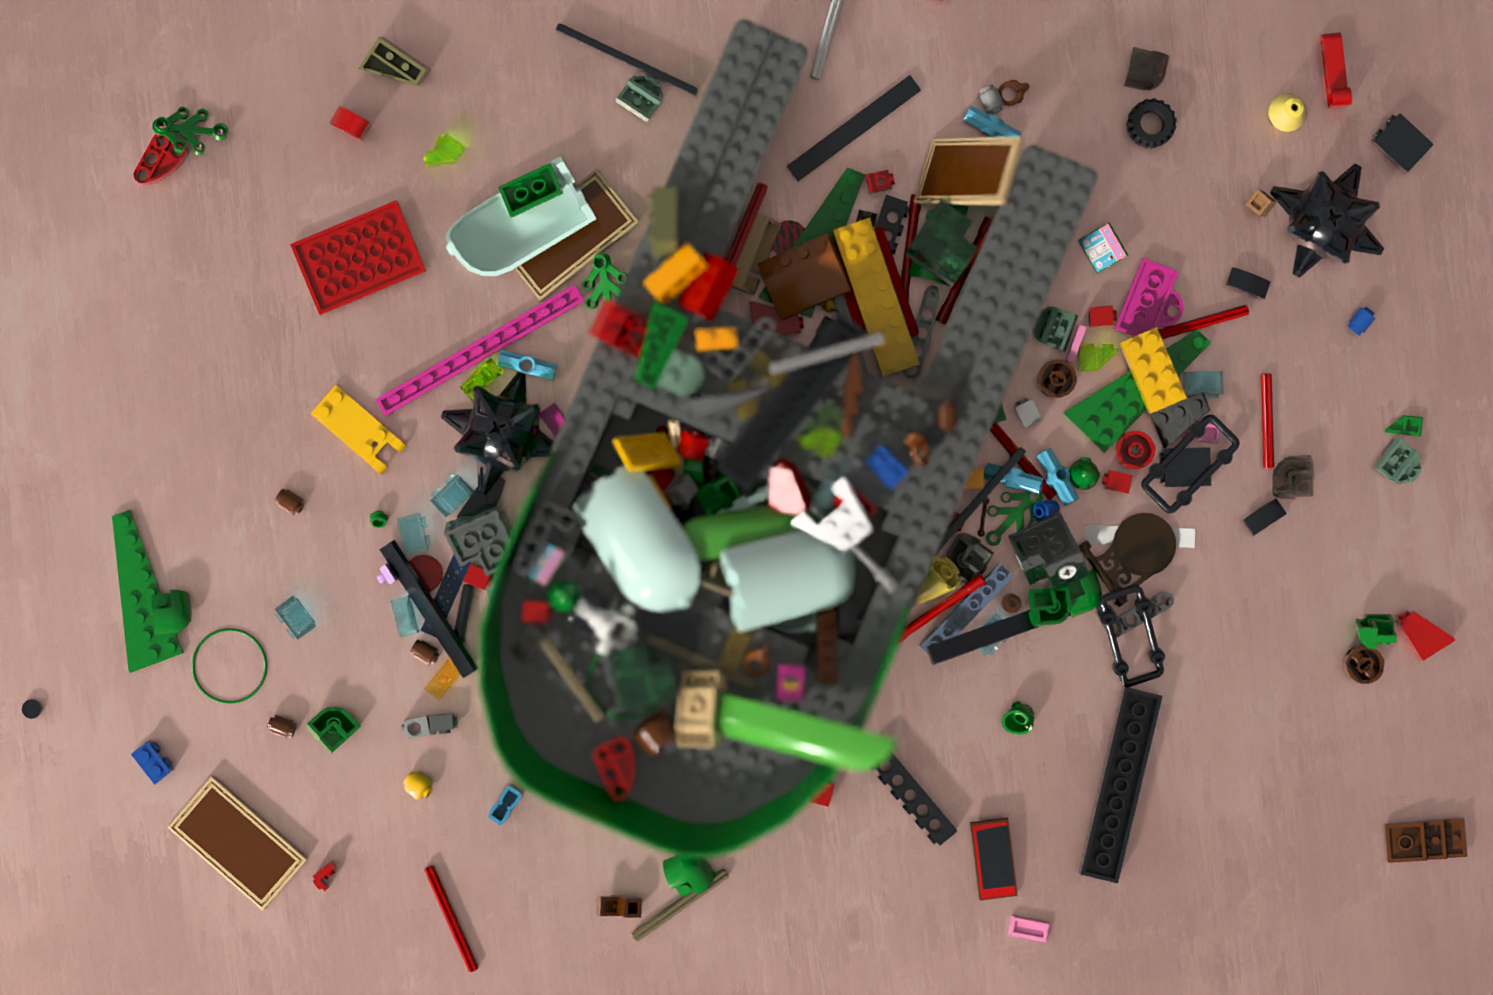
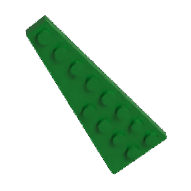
[758,168,865,318]
[1063,329,1211,453]
[112,510,184,673]

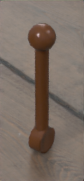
[977,497,990,537]

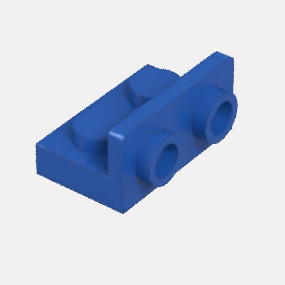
[864,445,908,490]
[131,740,173,785]

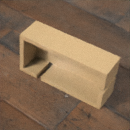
[731,213,781,295]

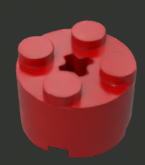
[1115,431,1155,469]

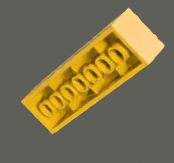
[833,218,920,378]

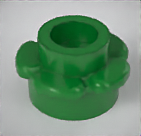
[369,511,388,528]

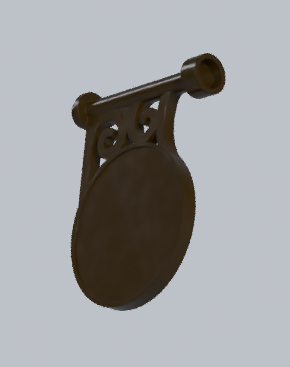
[1078,513,1176,607]

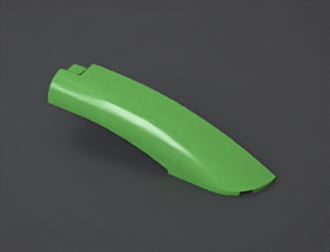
[681,492,838,561]
[715,694,898,771]

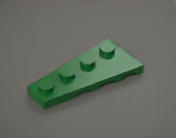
[635,301,689,390]

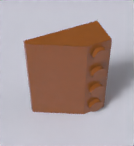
[757,233,852,320]

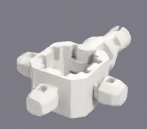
[576,602,639,655]

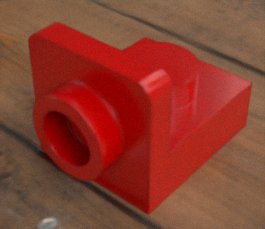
[312,860,337,891]

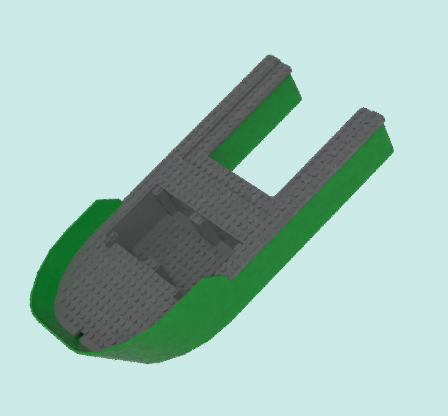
[479,19,1097,858]

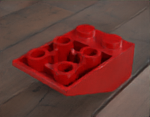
[588,299,649,360]

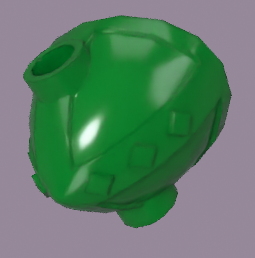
[1069,457,1100,490]
[547,581,579,612]
[1001,701,1035,735]

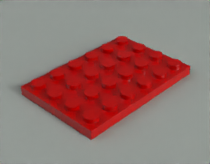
[290,200,426,316]

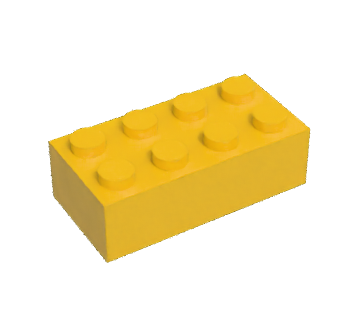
[1119,327,1187,414]

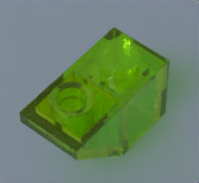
[423,133,466,168]
[1077,344,1118,371]
[460,358,504,401]
[797,427,843,459]

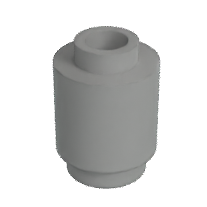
[979,84,1004,114]

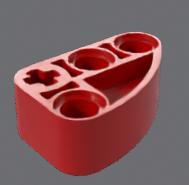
[329,106,370,141]
[133,134,189,185]
[593,738,634,802]

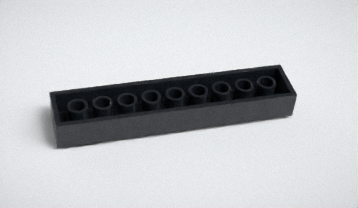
[716,311,870,492]
[1079,686,1163,883]

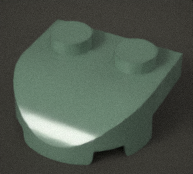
[615,74,663,122]
[1033,306,1078,352]
[658,349,706,396]
[1374,437,1422,485]

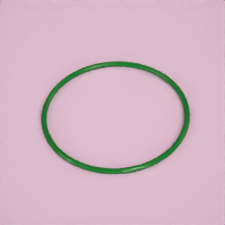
[192,628,267,704]
[588,642,660,719]

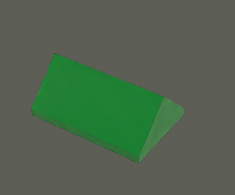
[498,163,563,218]

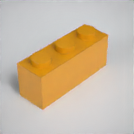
[643,243,707,305]

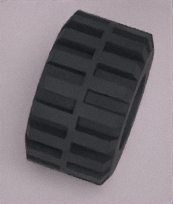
[1126,98,1177,148]

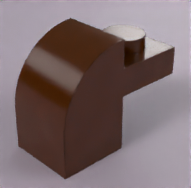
[596,895,642,918]

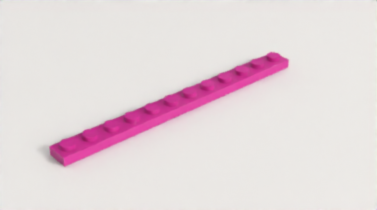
[375,284,584,416]

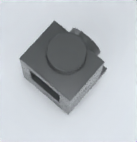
[429,713,458,735]

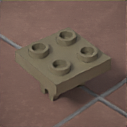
[699,557,734,597]

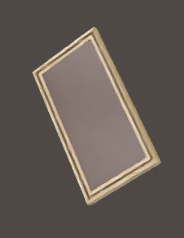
[914,137,1025,205]
[514,169,639,301]
[168,776,307,910]

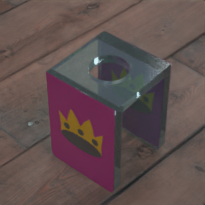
[775,665,805,702]

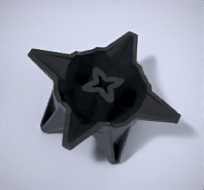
[1270,164,1384,278]
[441,372,554,495]

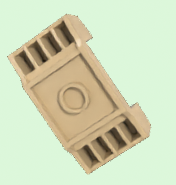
[676,672,726,747]

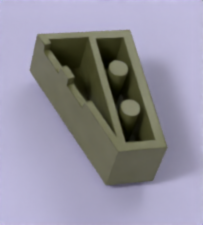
[358,37,430,86]
[649,187,677,257]

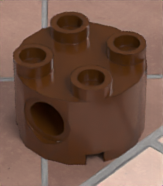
[1037,360,1077,398]
[1342,645,1385,684]
[632,710,677,755]

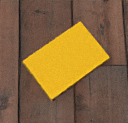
[613,432,681,472]

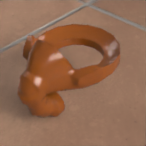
[998,80,1030,106]
[904,432,930,466]
[744,646,771,677]

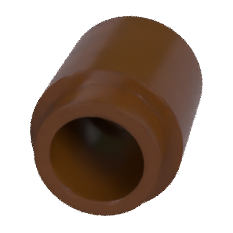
[938,402,958,431]
[275,489,305,515]
[1001,593,1022,613]
[410,639,440,666]
[267,715,297,739]

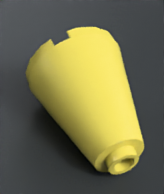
[1268,93,1307,132]
[915,555,962,604]

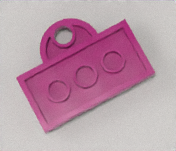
[1114,258,1184,337]

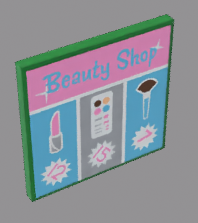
[1078,222,1128,273]
[515,542,567,587]

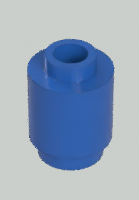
[1347,307,1375,336]
[1033,499,1060,521]

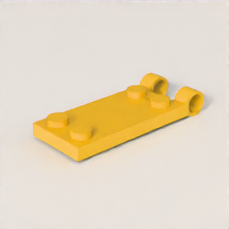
[311,384,407,475]

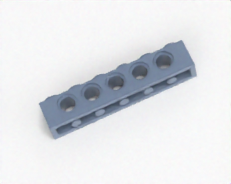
[919,563,1014,654]

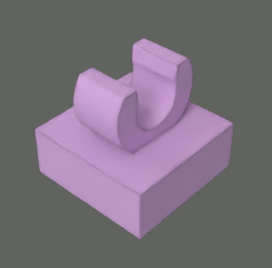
[376,563,399,585]

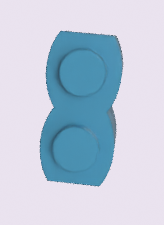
[488,784,523,825]

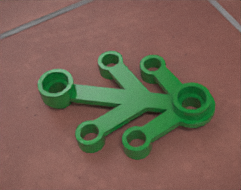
[152,107,228,155]
[582,253,627,309]
[985,491,1043,546]

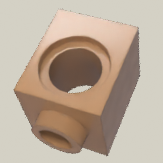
[1245,189,1277,217]

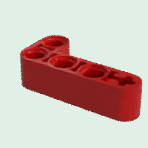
[1320,32,1352,109]

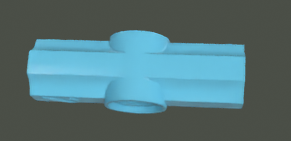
[963,105,1021,137]
[497,350,557,381]
[1037,448,1079,506]
[984,463,1044,494]

